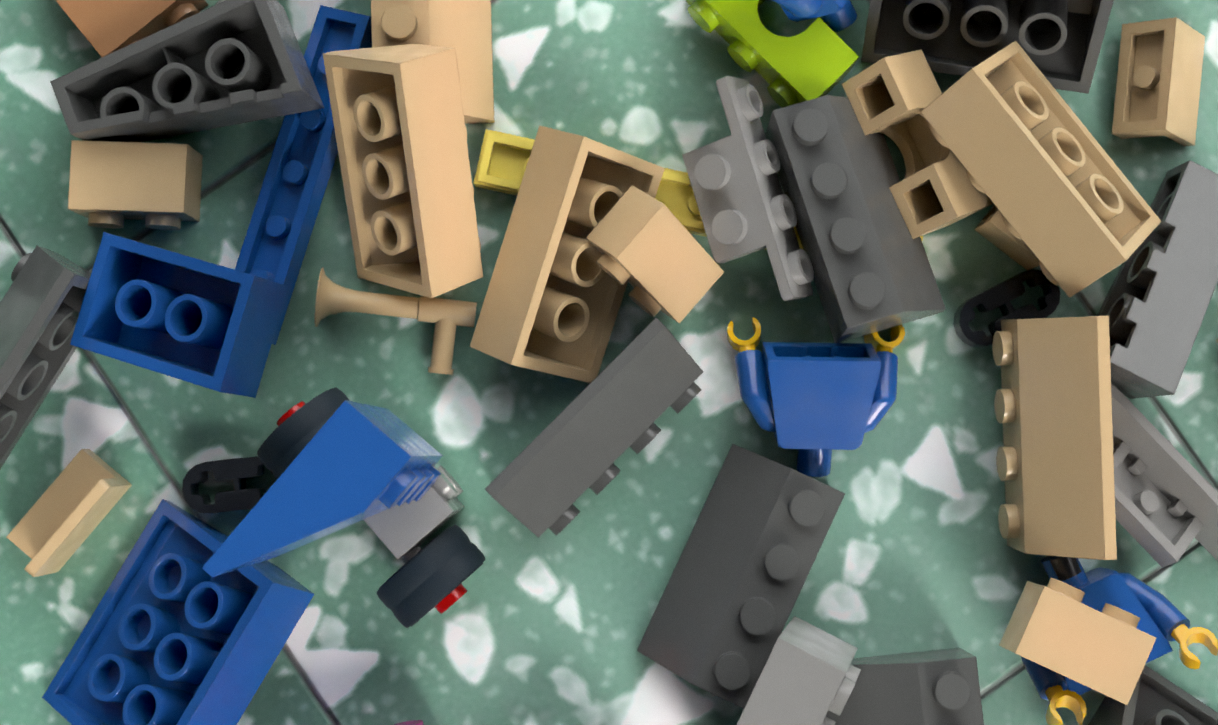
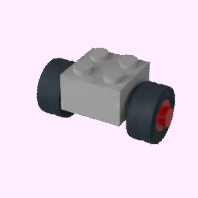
[257,387,486,628]

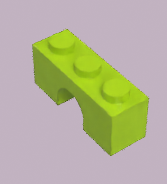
[686,0,859,108]

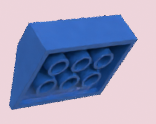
[202,400,443,578]
[42,499,314,725]

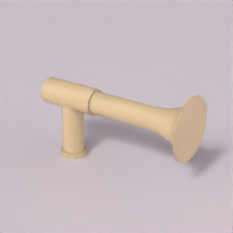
[315,267,477,375]

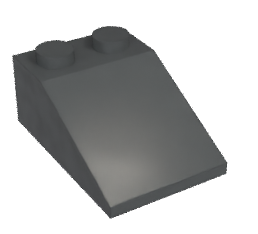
[826,647,984,725]

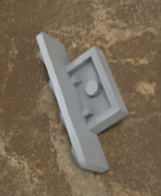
[682,76,814,301]
[1111,383,1218,568]

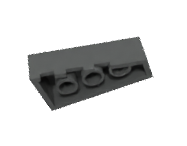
[50,0,324,142]

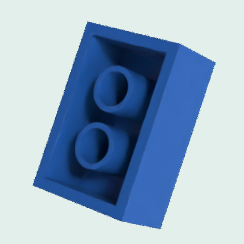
[70,232,289,398]

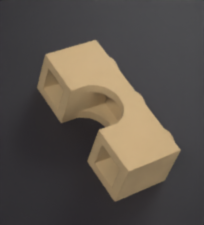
[842,49,993,239]

